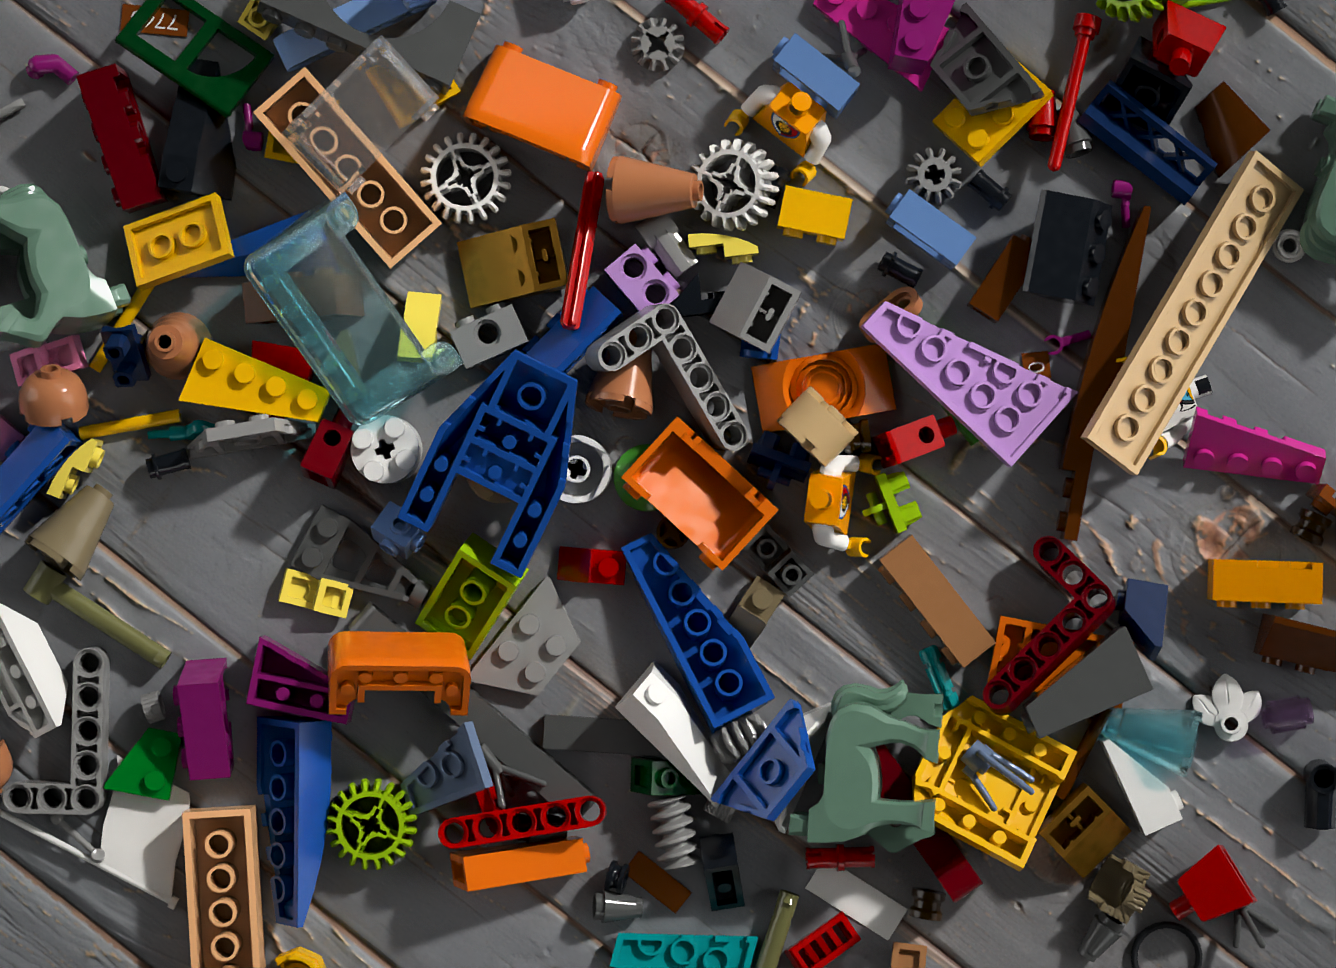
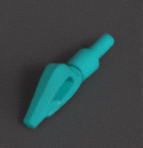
[147,420,215,441]

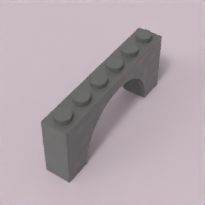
[257,0,481,95]

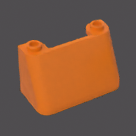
[462,41,622,172]
[621,416,779,571]
[328,631,471,716]

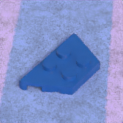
[711,699,816,821]

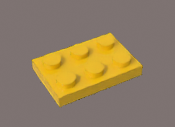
[932,62,1054,167]
[123,192,234,291]

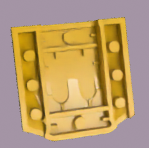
[912,695,1077,872]

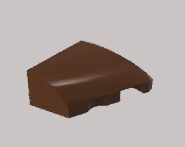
[1195,81,1270,178]

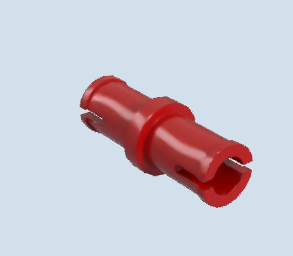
[664,0,730,45]
[805,844,875,871]

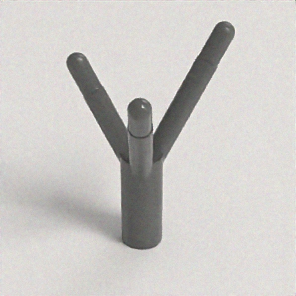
[822,20,867,78]
[480,742,547,809]
[1233,906,1279,948]

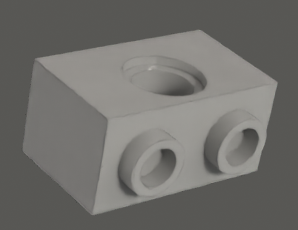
[450,301,529,370]

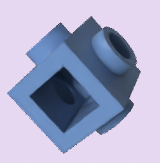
[371,501,427,560]

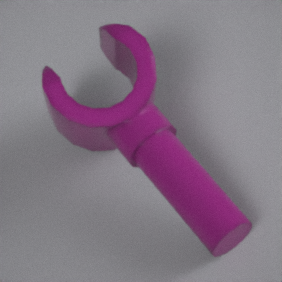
[242,103,264,151]
[1111,179,1133,228]
[1044,330,1091,355]

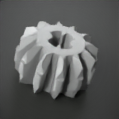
[905,147,963,205]
[710,713,767,764]

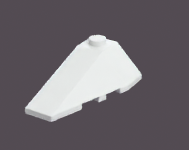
[615,661,730,802]

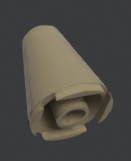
[24,484,114,581]

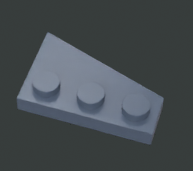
[400,721,494,815]

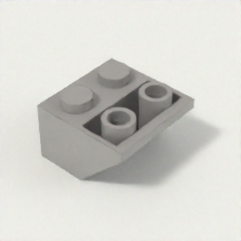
[709,262,802,354]

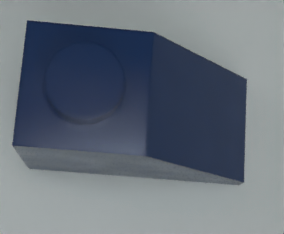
[1115,578,1169,661]

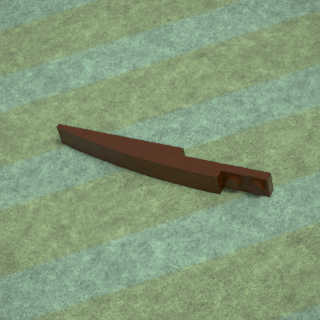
[1056,206,1151,541]

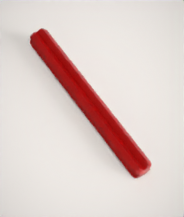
[560,171,605,330]

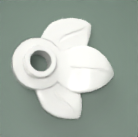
[1192,674,1262,742]

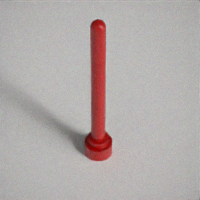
[1047,13,1102,172]

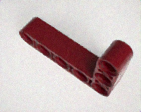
[983,536,1116,716]
[875,744,983,903]

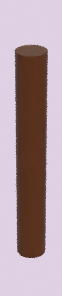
[1055,709,1113,800]

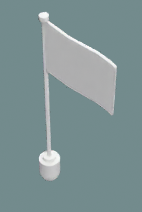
[0,755,190,910]

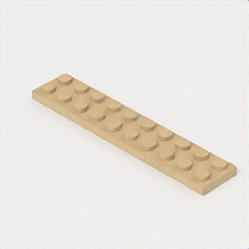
[1081,150,1304,475]

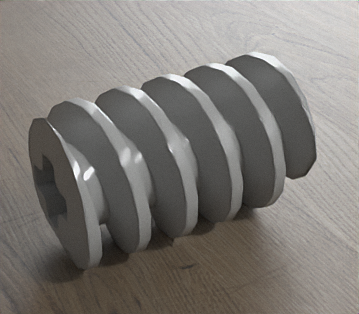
[647,795,700,870]

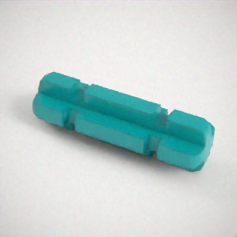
[919,645,960,711]

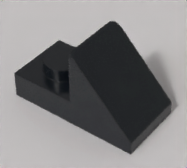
[672,273,725,318]

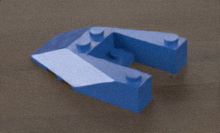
[397,349,578,578]

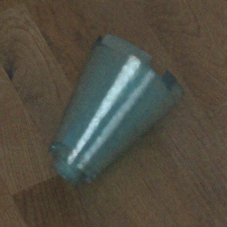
[1105,708,1204,778]

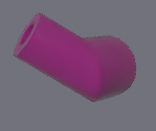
[26,54,79,85]

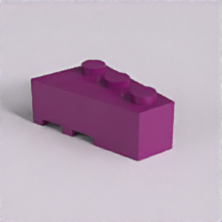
[246,635,356,725]
[173,657,234,780]

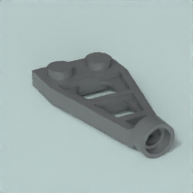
[290,505,432,609]

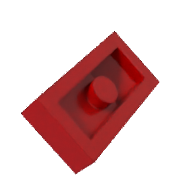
[557,546,626,585]

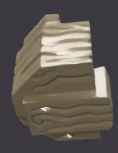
[1086,854,1152,925]

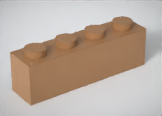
[877,534,996,668]

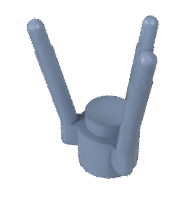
[960,740,1035,812]

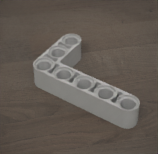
[585,304,748,451]
[2,646,110,815]

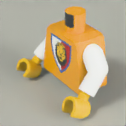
[724,82,831,187]
[804,453,882,557]

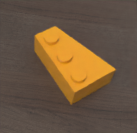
[1207,559,1323,610]

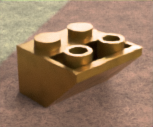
[1038,782,1132,879]

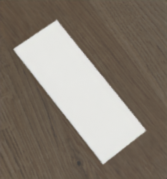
[805,868,908,940]

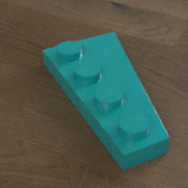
[609,933,759,968]

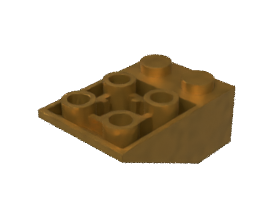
[457,218,568,309]

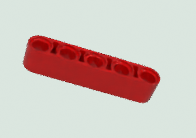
[438,796,607,849]

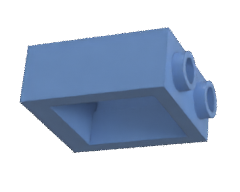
[771,33,860,119]
[885,189,977,270]

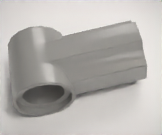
[635,214,698,279]

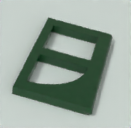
[115,0,274,118]

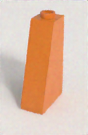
[449,836,590,892]

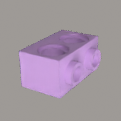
[604,243,681,317]

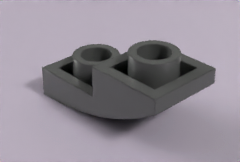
[744,523,814,597]

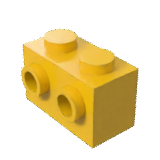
[777,185,853,246]

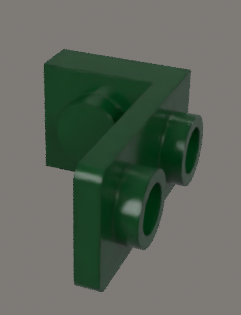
[630,757,702,796]

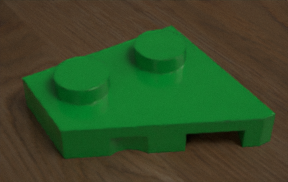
[104,728,183,801]

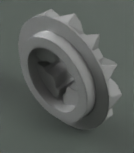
[631,17,685,72]

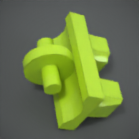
[862,471,922,533]

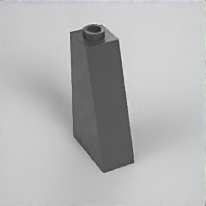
[1020,625,1153,739]

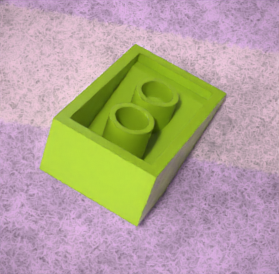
[415,532,529,660]

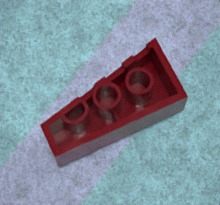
[76,63,168,214]

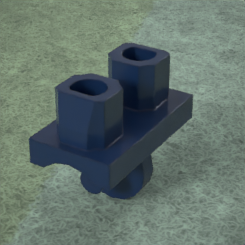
[100,324,152,388]
[747,431,812,491]

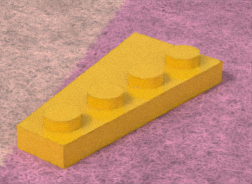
[178,338,332,422]

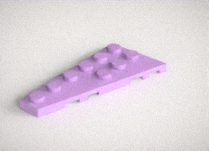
[860,301,1078,467]

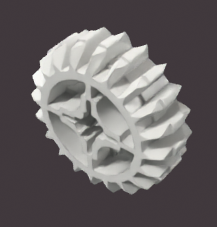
[420,132,512,225]
[691,138,780,231]

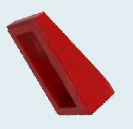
[784,911,862,968]

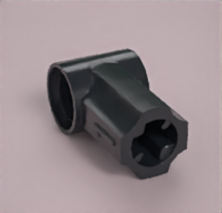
[1303,759,1336,830]

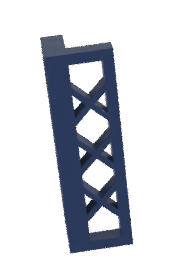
[1077,79,1218,205]

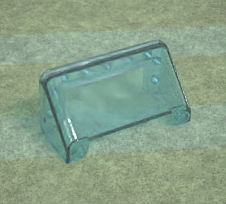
[244,192,464,425]

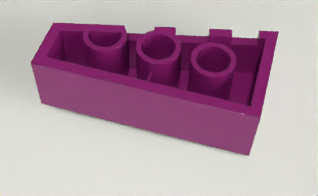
[888,0,955,75]

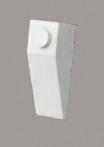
[1099,737,1184,836]

